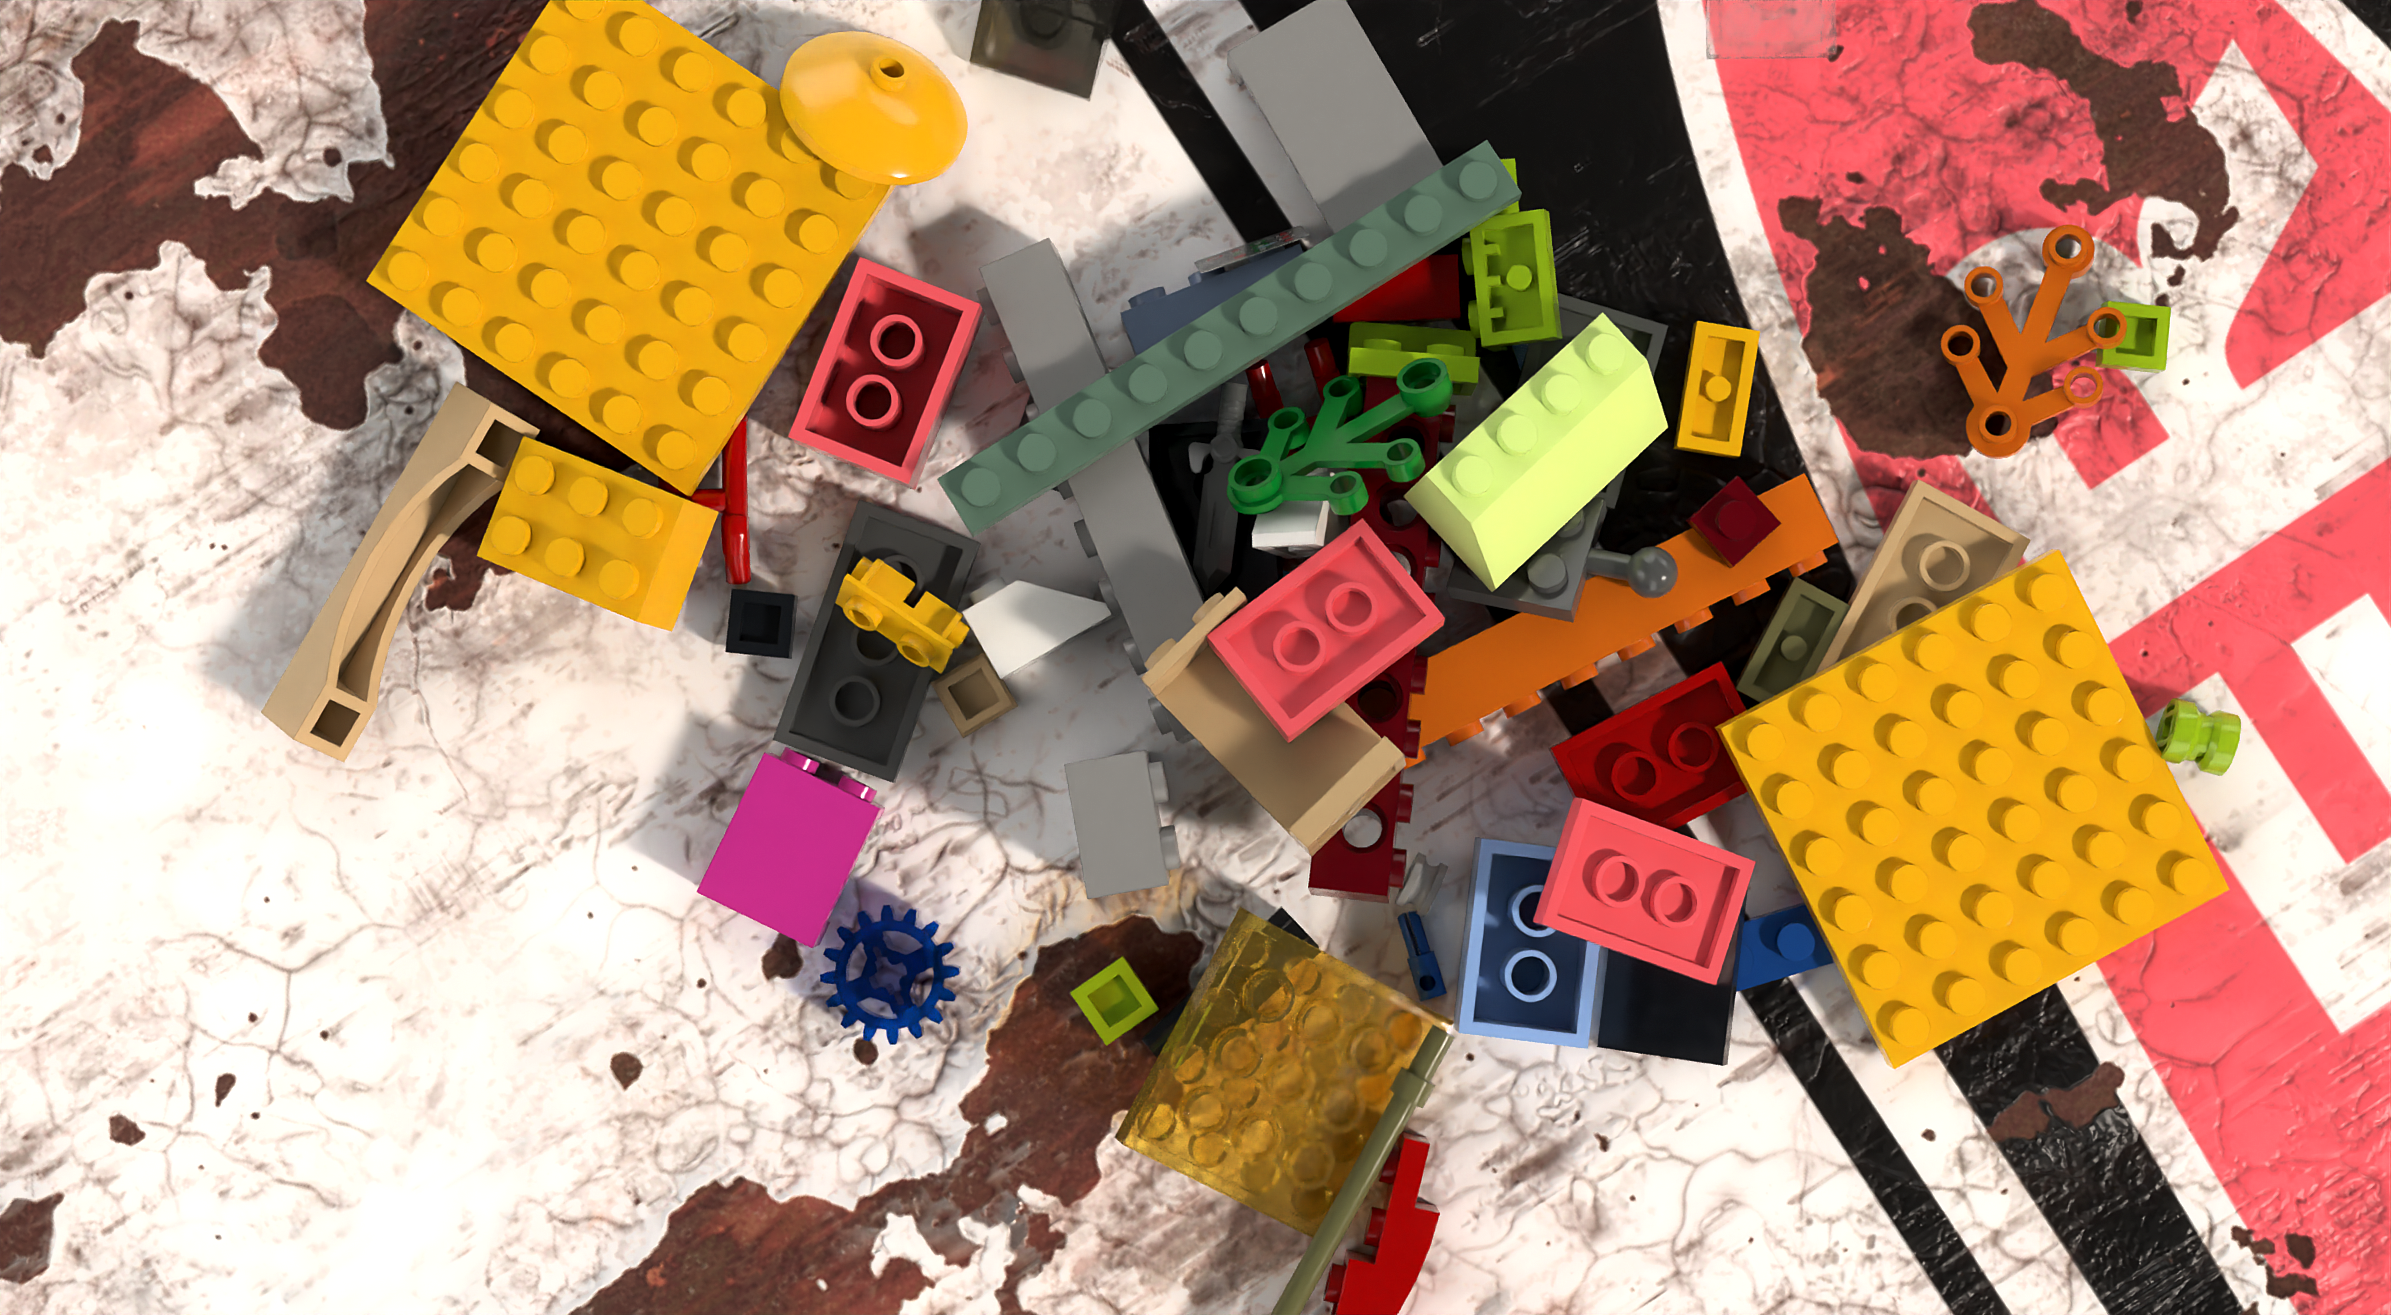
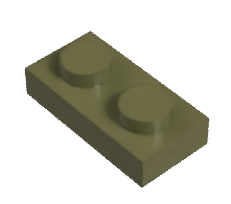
[1734,577,1851,704]

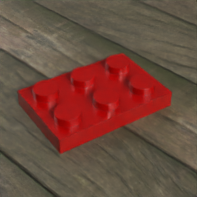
[1548,661,1748,831]

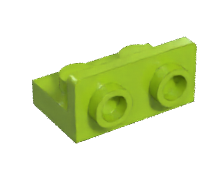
[1462,209,1562,352]
[1346,322,1480,396]

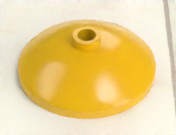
[779,31,968,185]

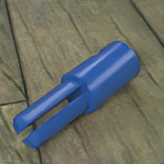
[1397,911,1447,1002]

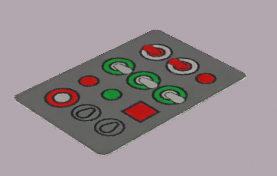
[1194,226,1310,273]

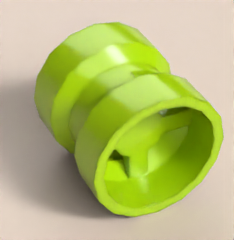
[2155,698,2241,776]

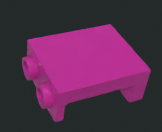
[697,747,885,948]

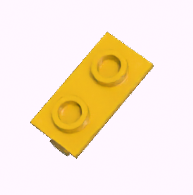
[835,556,971,674]

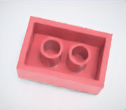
[788,257,985,490]

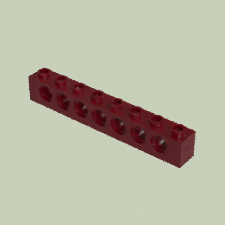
[1308,376,1456,904]

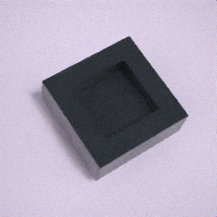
[725,589,798,659]

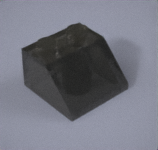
[969,0,1123,102]

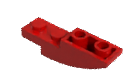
[1323,1131,1440,1315]

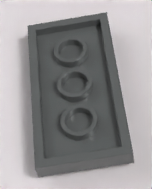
[773,499,981,783]

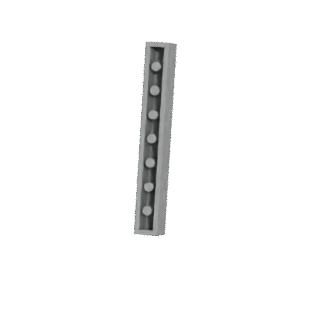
[976,238,1206,744]

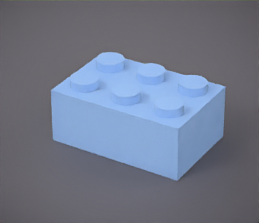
[1453,837,1600,1049]

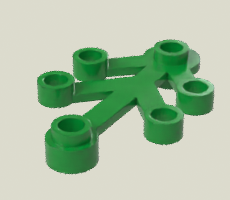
[1227,358,1454,515]

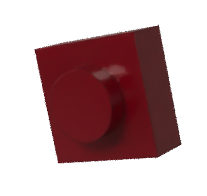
[1686,475,1781,568]

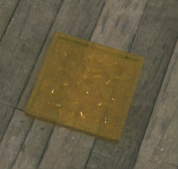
[1115,907,1454,1238]

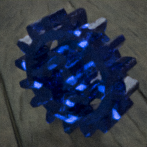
[820,904,961,1045]

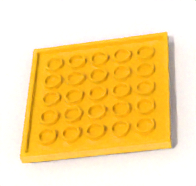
[366,0,896,496]
[1715,549,2230,1069]

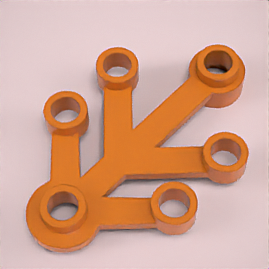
[1941,224,2127,459]

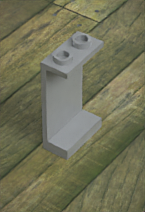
[1227,0,1444,234]

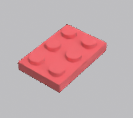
[1206,518,1445,743]
[1533,797,1756,985]

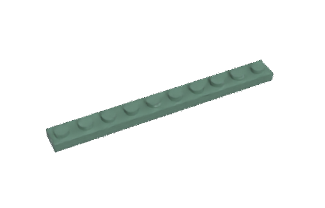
[937,140,1522,537]

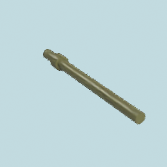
[1270,1025,1455,1315]

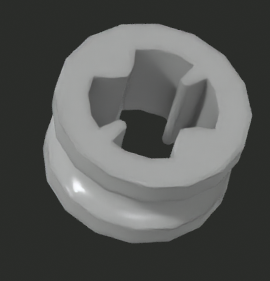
[1395,852,1448,917]

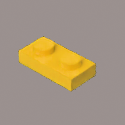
[1673,321,1760,459]

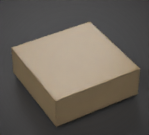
[931,651,1018,738]

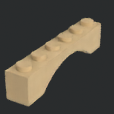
[261,381,540,762]

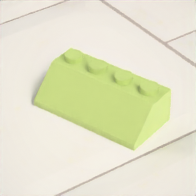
[1403,312,1668,592]

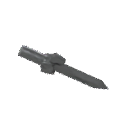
[1189,382,1260,599]

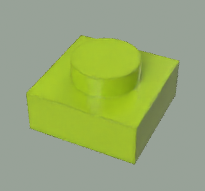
[2095,301,2171,373]
[1070,955,1159,1046]

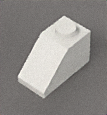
[1252,468,1349,559]
[962,577,1113,680]

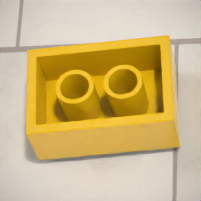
[477,436,719,632]

